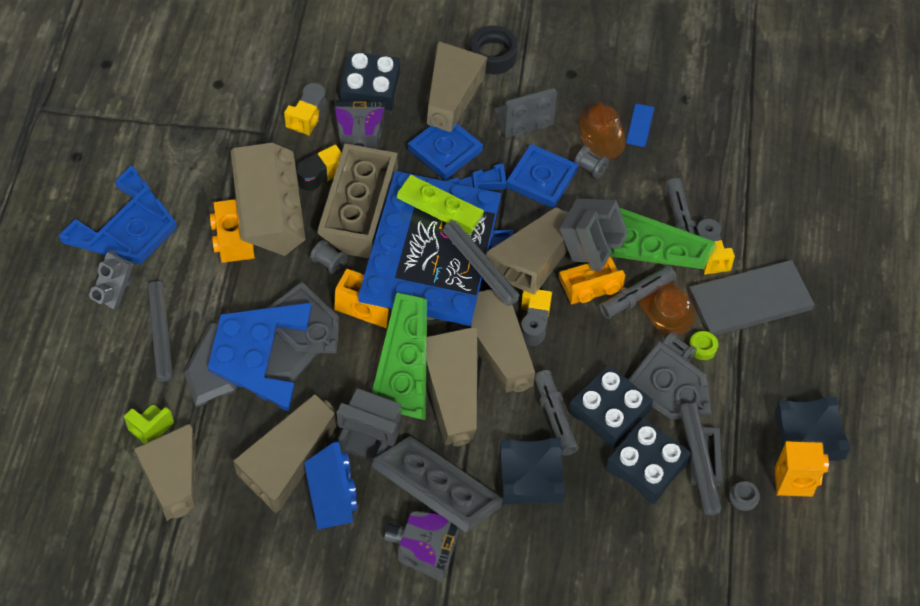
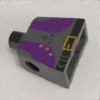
[335,102,385,151]
[384,511,460,582]

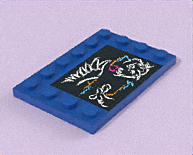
[358,171,501,326]

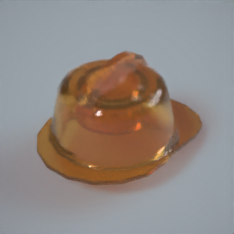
[580,101,625,160]
[638,283,695,335]

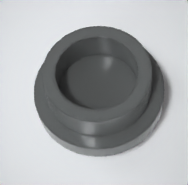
[729,481,760,511]

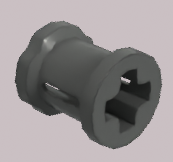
[574,145,609,179]
[310,239,348,275]
[663,332,697,362]

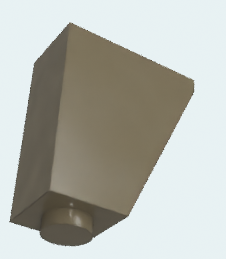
[134,424,196,520]

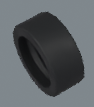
[470,25,518,74]

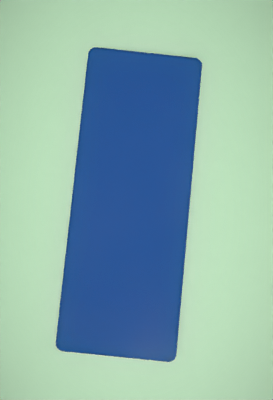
[626,104,654,147]

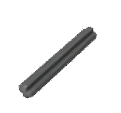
[443,220,519,306]
[148,281,173,382]
[680,403,721,516]

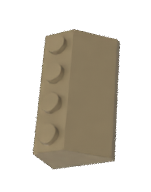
[231,143,306,256]
[318,144,398,259]

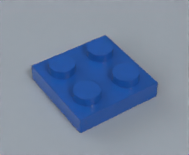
[408,123,483,180]
[506,144,579,209]

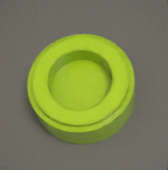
[689,331,718,360]

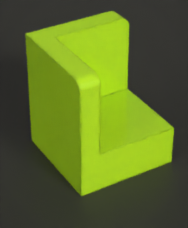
[124,405,174,444]

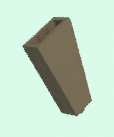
[427,42,487,132]
[486,207,569,295]
[457,289,535,392]
[426,327,477,446]
[234,395,336,513]

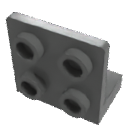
[494,88,557,138]

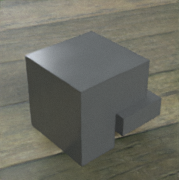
[560,199,628,271]
[337,388,402,462]

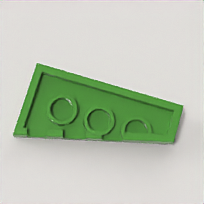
[610,208,716,269]
[372,293,427,420]

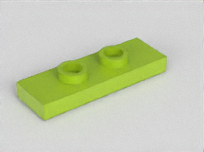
[397,175,484,235]

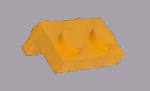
[559,257,625,305]

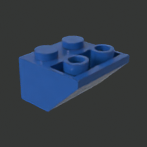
[304,442,357,530]

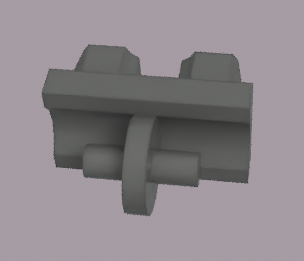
[89,251,134,309]

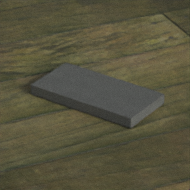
[688,260,815,336]
[371,436,504,533]

